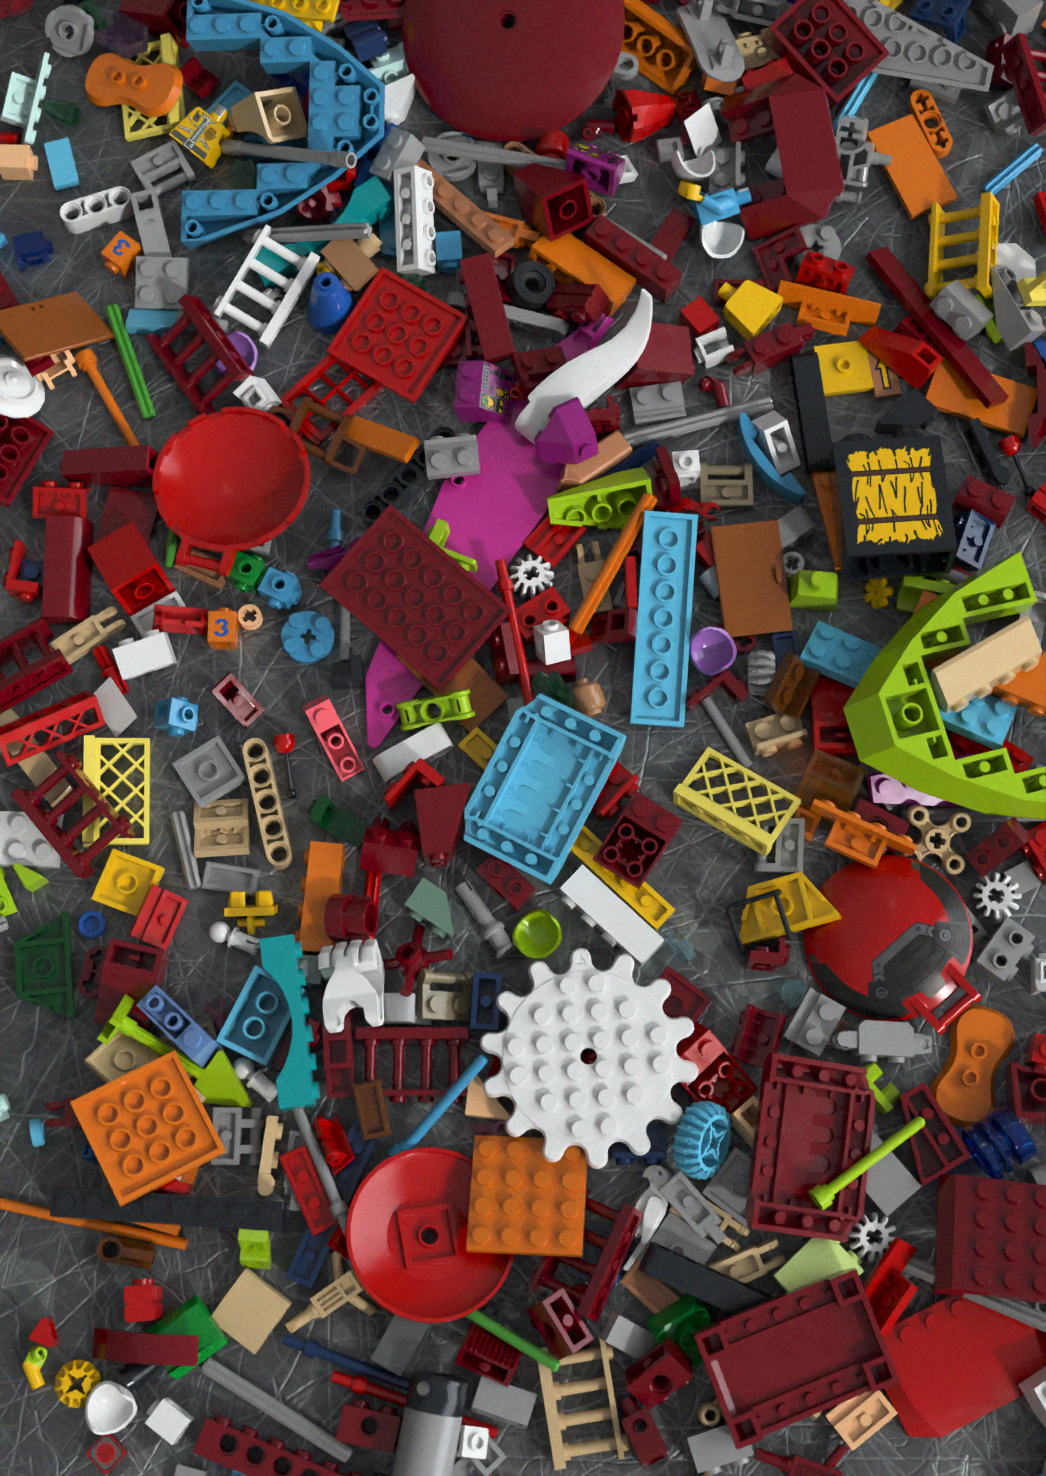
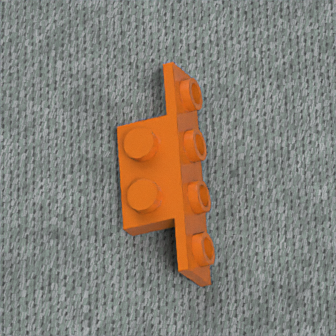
[777,280,881,336]
[810,799,918,869]

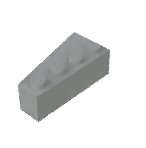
[975,0,1043,37]

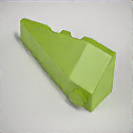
[546,467,654,531]

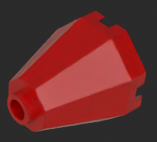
[612,88,676,143]

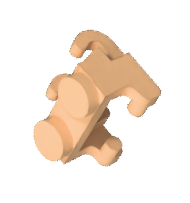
[36,350,77,390]

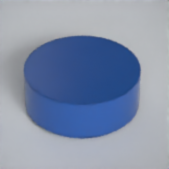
[78,911,107,939]

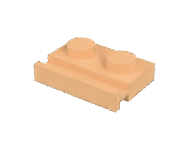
[824,1390,898,1451]

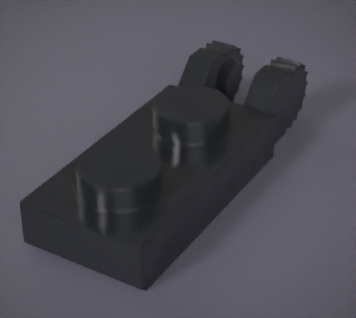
[963,418,1011,490]

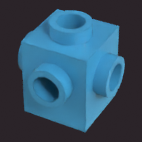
[257,567,302,611]
[153,697,198,737]

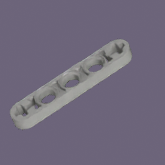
[446,292,569,339]

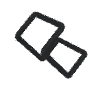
[726,889,796,956]

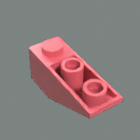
[302,694,365,782]

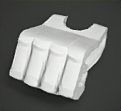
[318,939,385,1033]

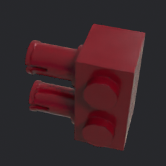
[359,817,420,878]

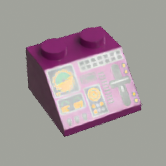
[566,142,625,197]
[454,360,515,422]

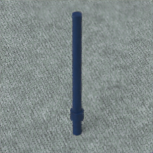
[282,1333,410,1391]

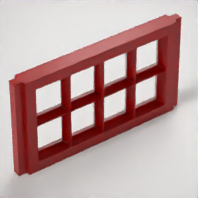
[278,355,384,447]

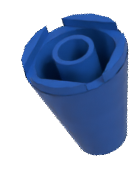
[306,272,357,335]

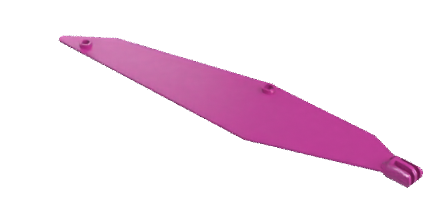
[365,313,614,748]

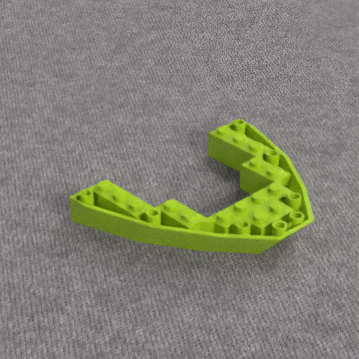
[843,551,1046,820]

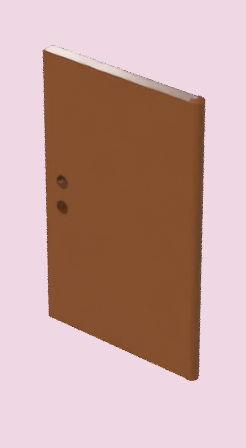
[0,291,114,362]
[710,520,793,638]

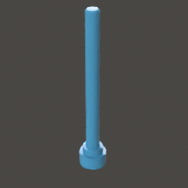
[388,1054,488,1157]

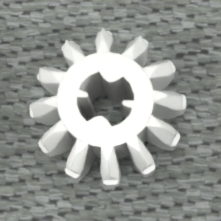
[509,554,554,599]
[973,872,1022,920]
[848,1212,896,1262]

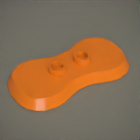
[85,53,183,117]
[930,1004,1015,1128]

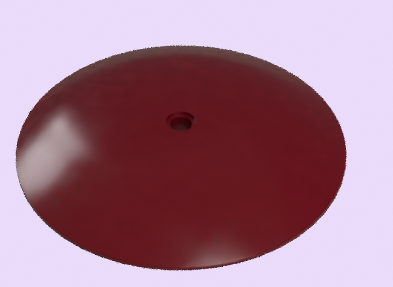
[402,0,625,142]

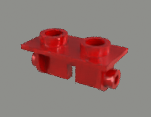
[152,604,208,635]
[312,1115,355,1175]

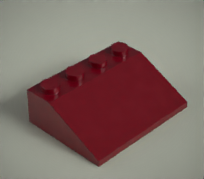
[762,0,890,111]
[0,414,54,507]

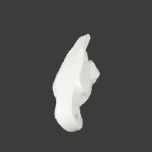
[623,1165,671,1271]

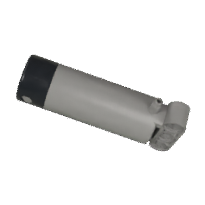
[392,1369,468,1476]

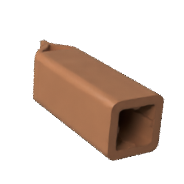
[555,430,632,493]

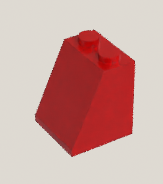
[87,521,176,617]

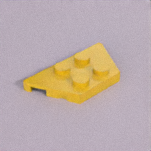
[740,871,842,946]

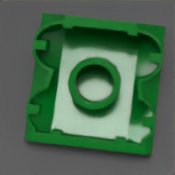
[647,1293,713,1369]
[145,1295,228,1380]

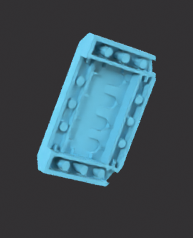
[464,693,627,885]

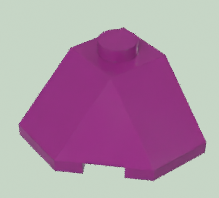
[534,397,599,465]

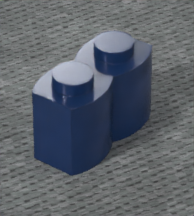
[341,20,389,63]

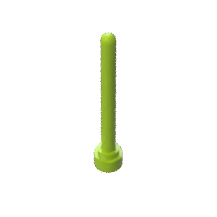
[808,1117,925,1211]

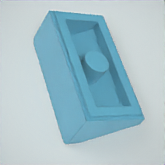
[125,308,178,335]

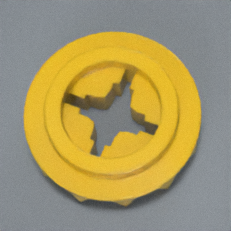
[54,1360,101,1408]

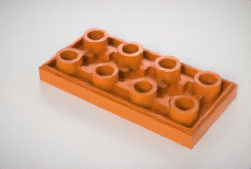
[866,114,958,220]
[926,358,1038,439]

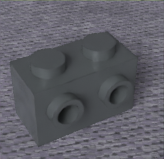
[369,1313,431,1377]

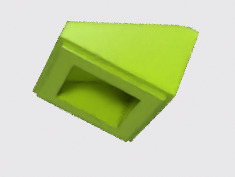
[13,863,49,892]

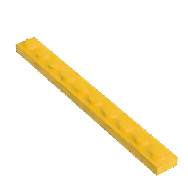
[458,726,675,931]

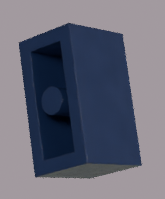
[470,972,503,1033]

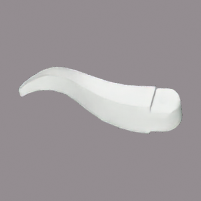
[515,288,653,445]

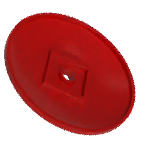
[345,1147,514,1324]

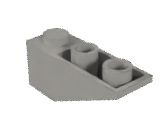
[130,188,172,257]
[990,266,1046,350]

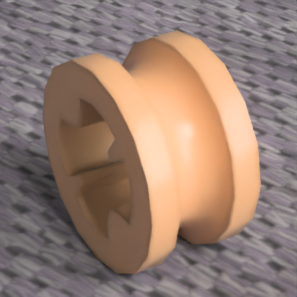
[237,604,263,631]

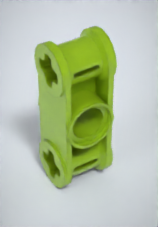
[395,688,475,730]

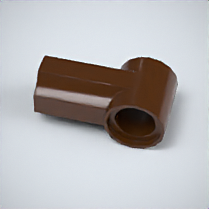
[97,1236,157,1270]

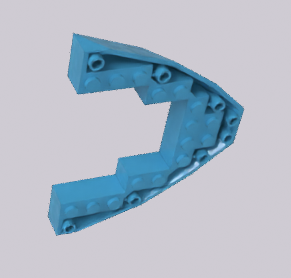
[181,0,385,250]

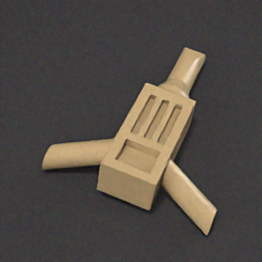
[285,1252,379,1334]

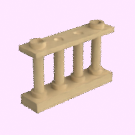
[538,1338,629,1470]

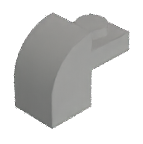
[366,993,431,1026]

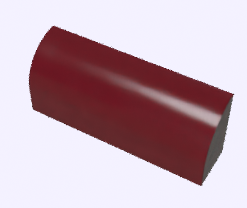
[42,516,94,625]

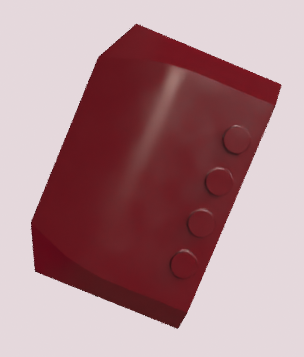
[745,1053,876,1242]

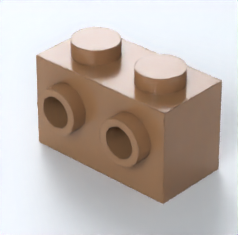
[320,239,379,294]

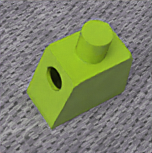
[788,570,839,612]

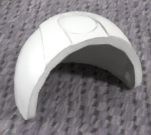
[671,150,716,182]
[699,221,744,259]
[85,1381,137,1435]

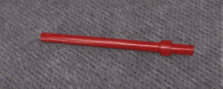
[495,559,534,706]
[330,1370,499,1439]

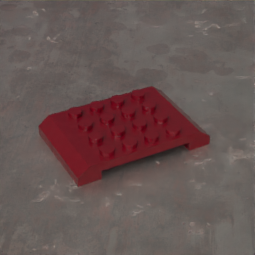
[933,1174,1046,1304]
[692,1268,900,1450]

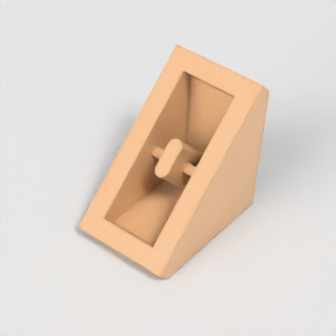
[465,1075,510,1121]

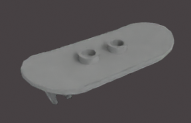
[676,0,744,82]

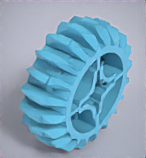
[672,1101,733,1179]

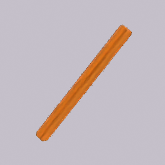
[569,493,657,634]

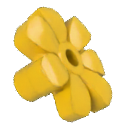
[864,578,893,609]

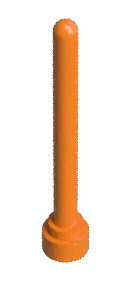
[74,349,140,446]

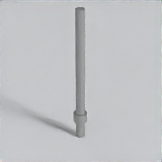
[292,1108,349,1237]

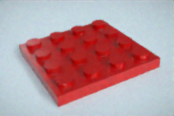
[326,267,469,405]

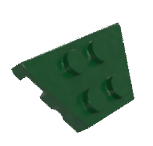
[14,911,76,1018]

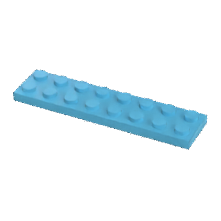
[629,511,698,728]
[800,621,1017,750]

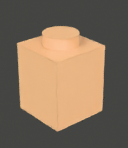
[0,144,38,180]

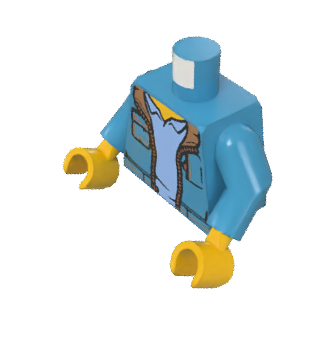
[678,180,752,226]

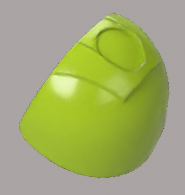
[512,909,562,959]

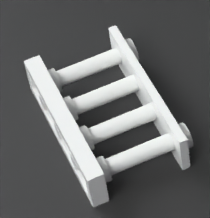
[213,225,320,350]

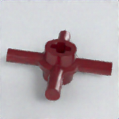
[383,925,453,997]

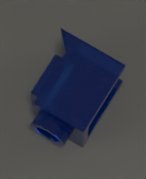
[12,230,54,273]

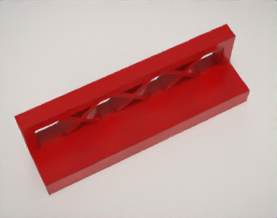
[0,691,106,767]

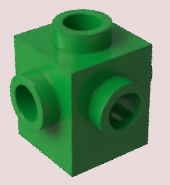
[226,551,268,595]

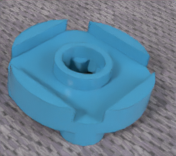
[281,611,335,665]

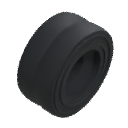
[507,261,556,311]

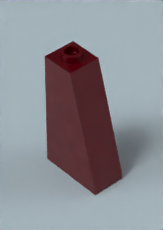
[60,445,159,488]

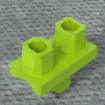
[863,1062,901,1115]

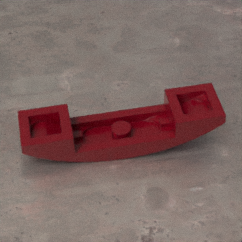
[1025,342,1046,449]
[92,1327,199,1366]

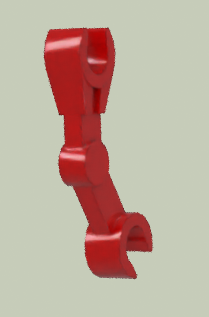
[654,497,721,522]

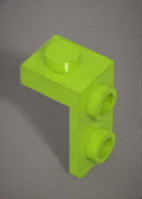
[427,519,478,573]

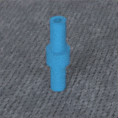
[327,509,343,548]

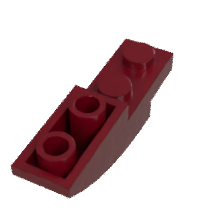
[322,986,356,1099]

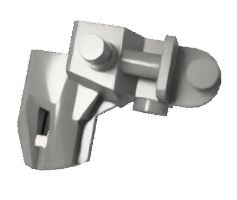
[835,115,892,205]

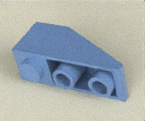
[136,985,222,1067]

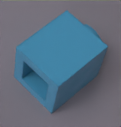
[435,231,463,274]

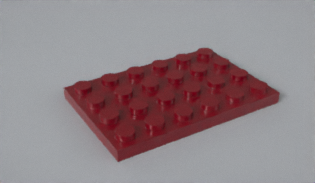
[319,504,512,692]

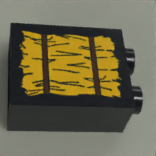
[827,430,957,581]

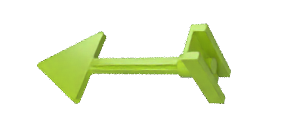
[97,994,252,1108]

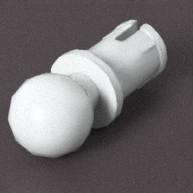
[209,921,260,956]
[233,1057,278,1103]

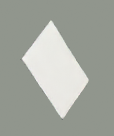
[684,102,722,158]
[93,677,137,738]

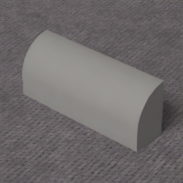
[866,1130,922,1217]

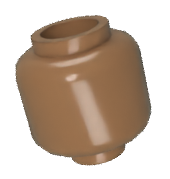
[567,678,606,718]

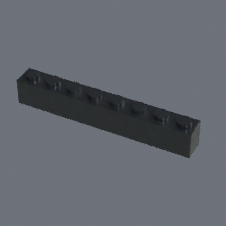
[50,1187,287,1232]

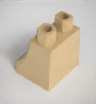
[228,86,308,144]

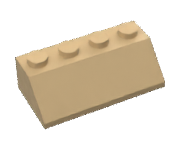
[930,615,1042,714]

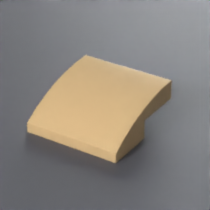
[193,798,250,858]
[212,1268,292,1355]

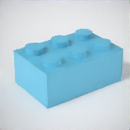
[216,965,308,1069]

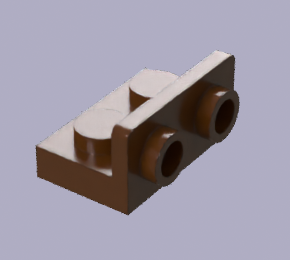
[764,652,821,719]

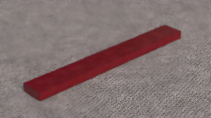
[865,247,1009,409]

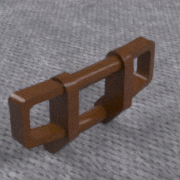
[268,396,367,474]

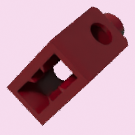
[619,1395,670,1469]

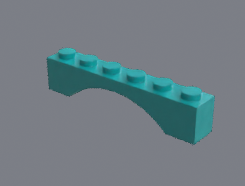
[255,175,395,289]
[259,934,320,1111]

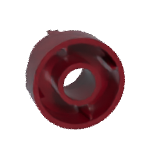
[324,894,379,941]

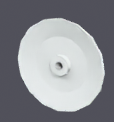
[0,354,45,419]

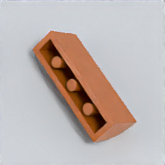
[528,233,637,317]

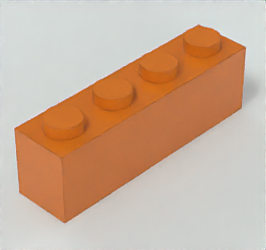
[295,841,346,956]

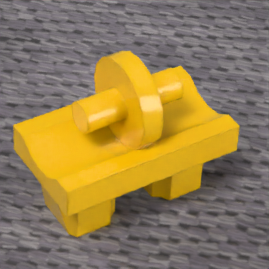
[224,890,278,935]

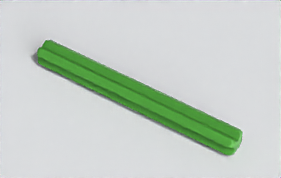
[105,304,156,420]

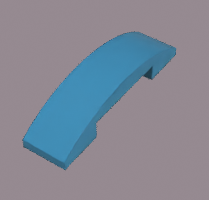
[738,412,806,505]

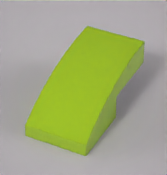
[238,1229,272,1270]

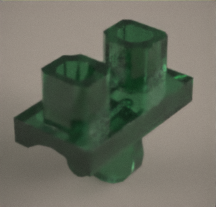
[531,670,576,708]

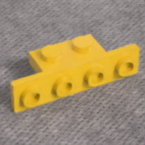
[249,0,340,33]

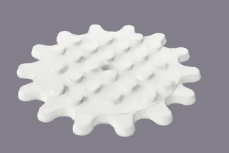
[480,948,698,1169]

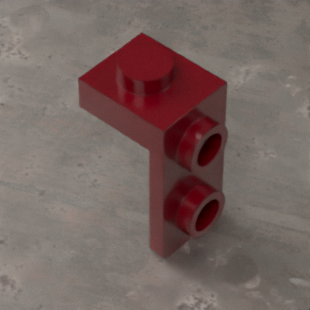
[671,90,702,145]
[685,669,749,713]

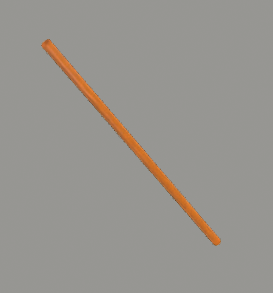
[0,1197,188,1250]

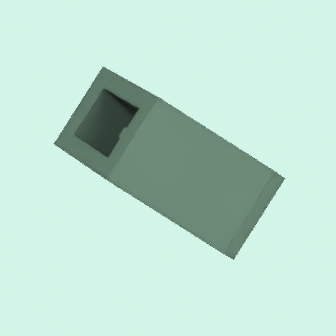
[404,877,454,939]

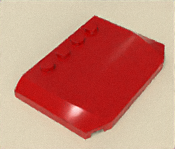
[882,1295,1046,1437]

